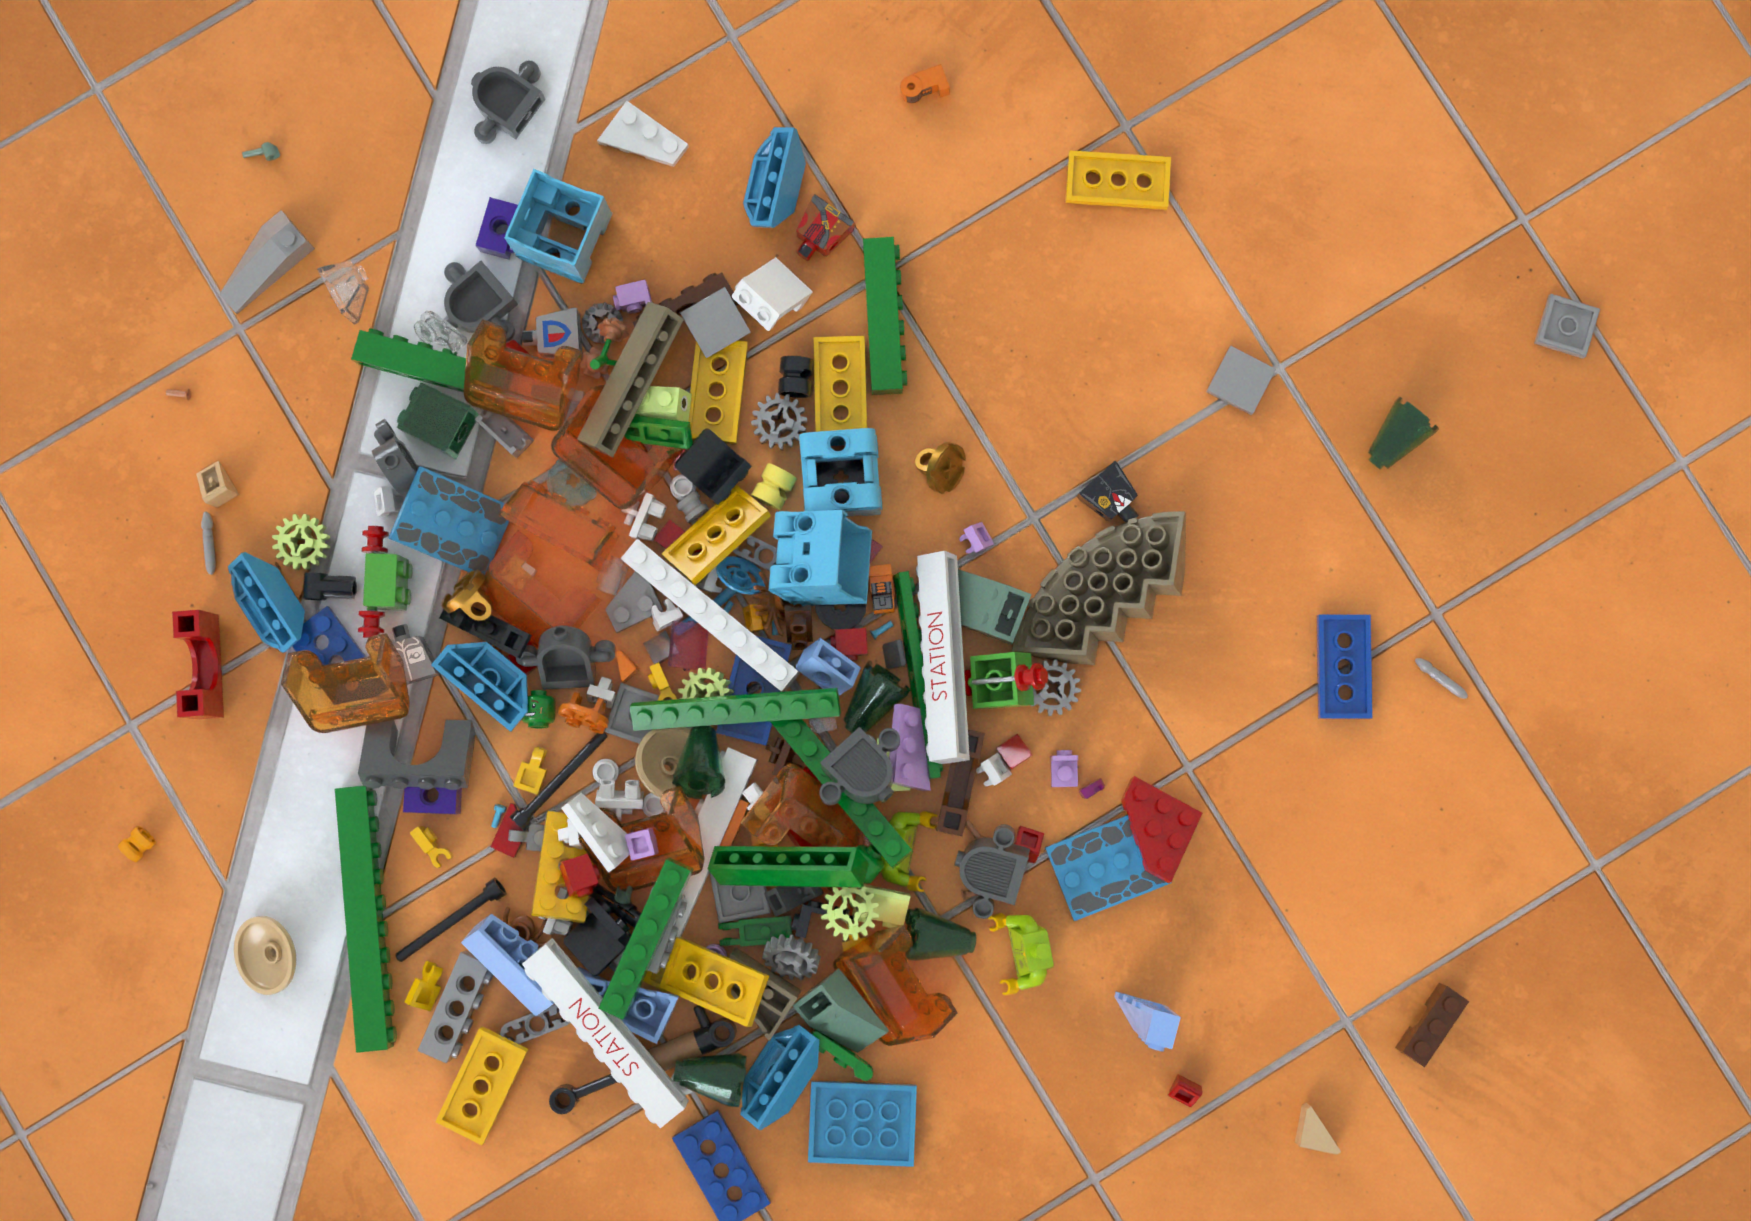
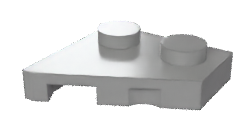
[605,571,664,633]

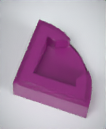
[1078,778,1105,799]

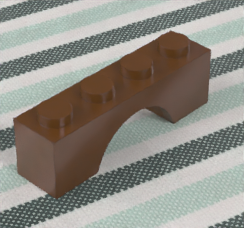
[632,272,739,326]
[936,730,985,836]

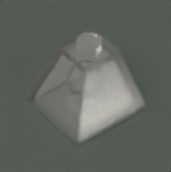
[317,260,369,325]

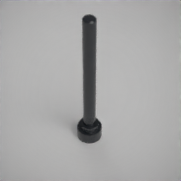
[510,733,607,831]
[395,877,507,962]

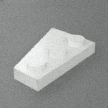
[597,101,689,167]
[561,793,630,872]

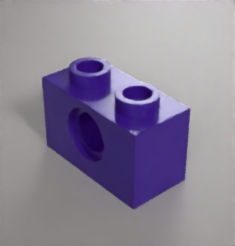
[475,197,518,260]
[403,787,462,814]

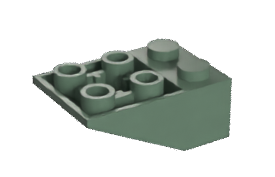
[958,569,1032,645]
[793,968,889,1053]

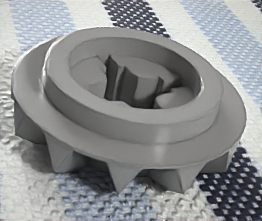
[582,302,623,344]

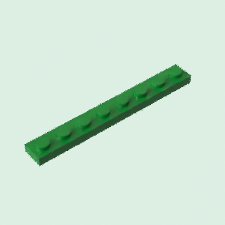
[893,571,943,779]
[629,688,841,731]
[770,719,913,869]

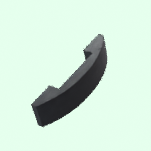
[439,606,532,659]

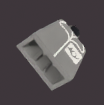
[383,624,441,689]

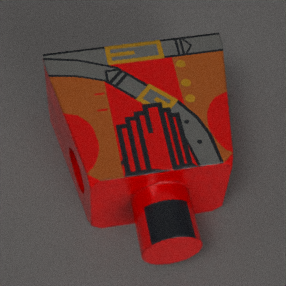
[796,194,855,261]

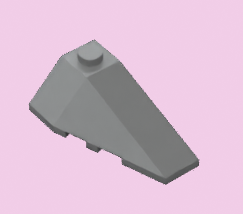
[220,210,315,314]

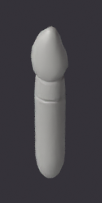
[201,512,216,575]
[1415,658,1468,699]

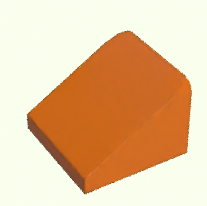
[616,650,639,683]

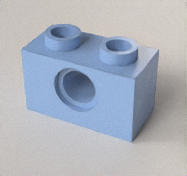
[795,638,861,695]

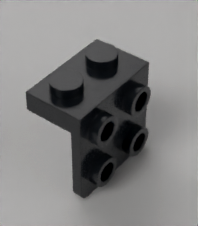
[674,428,752,505]
[564,897,631,976]
[791,900,853,938]

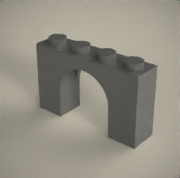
[358,718,476,790]

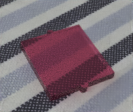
[668,621,709,671]

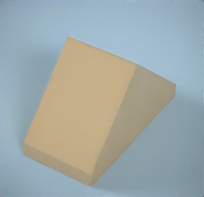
[196,461,239,508]
[1295,1103,1341,1155]

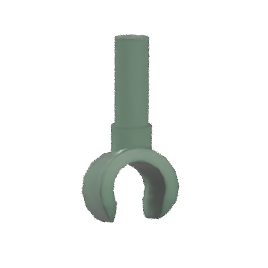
[242,142,280,161]
[615,886,633,904]

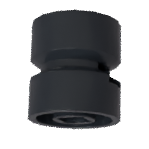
[778,356,814,398]

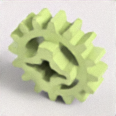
[272,514,330,570]
[678,668,734,699]
[821,886,879,941]

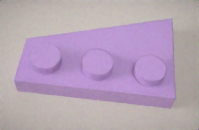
[889,704,931,791]

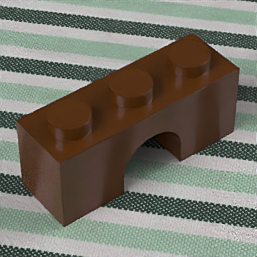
[1395,983,1469,1067]

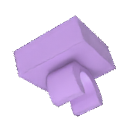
[959,522,994,553]
[625,828,659,860]

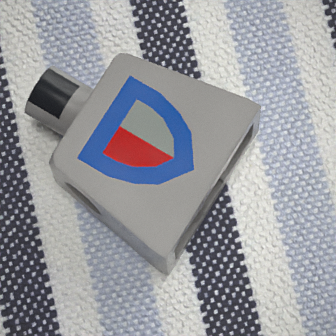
[522,308,583,361]

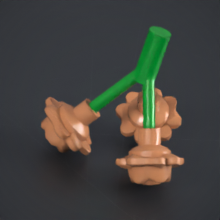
[579,318,629,379]

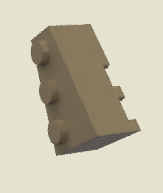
[728,948,802,1041]

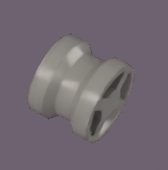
[676,491,709,523]

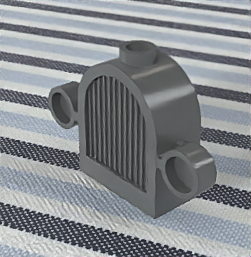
[471,60,545,144]
[444,260,518,342]
[372,419,419,497]
[516,626,616,690]
[819,727,900,805]
[954,824,1030,919]

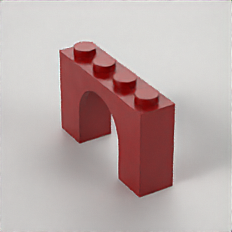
[172,610,224,719]

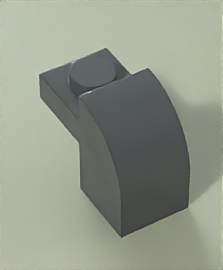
[764,886,824,917]

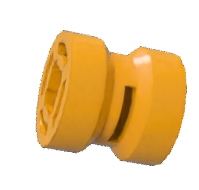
[118,826,156,862]

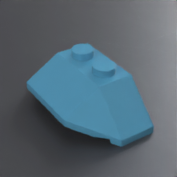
[743,127,806,228]
[228,552,305,653]
[431,642,528,732]
[740,1025,819,1130]

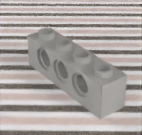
[418,950,493,1063]

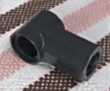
[303,573,357,600]

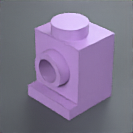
[613,280,652,314]

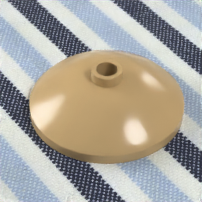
[635,727,711,801]
[234,916,296,995]

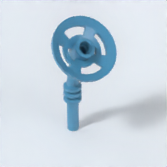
[672,556,765,636]

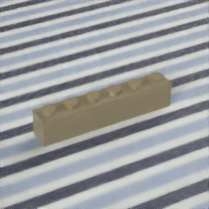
[577,302,684,457]

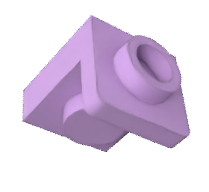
[1050,750,1078,787]

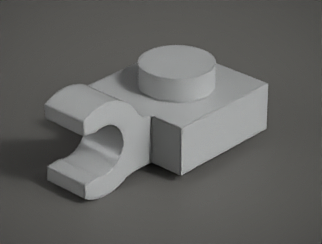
[508,824,545,851]

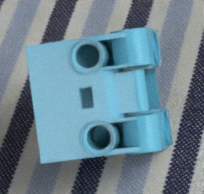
[504,169,613,283]
[799,428,882,517]
[768,510,872,606]

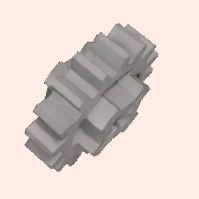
[751,393,807,450]
[1031,660,1081,716]
[762,934,821,980]

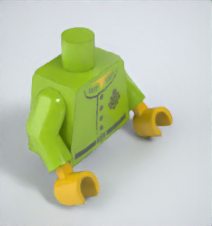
[881,811,938,892]
[988,913,1054,995]

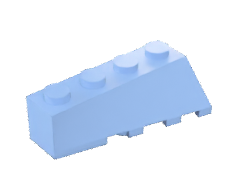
[461,914,554,1016]
[578,967,679,1044]
[1114,992,1181,1052]

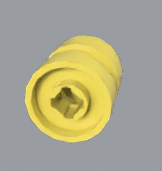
[751,463,797,511]

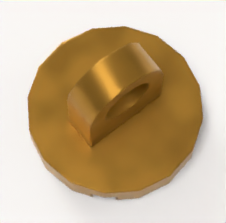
[915,442,966,494]
[441,570,493,621]

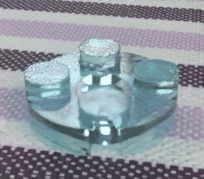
[547,455,600,507]

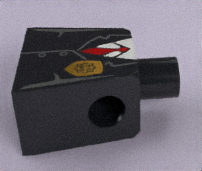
[1076,461,1139,523]

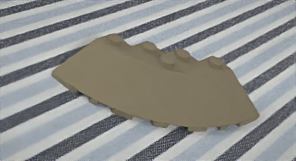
[1012,511,1186,665]

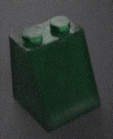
[396,383,479,460]

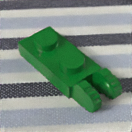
[624,414,693,449]
[718,915,793,947]
[811,1029,873,1081]

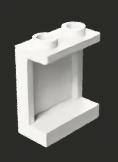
[732,257,813,331]

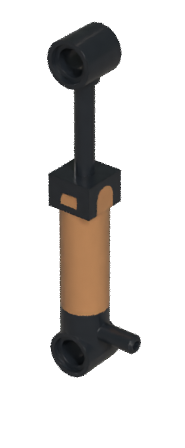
[549,1005,737,1114]

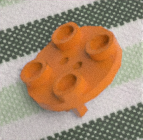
[558,692,609,734]

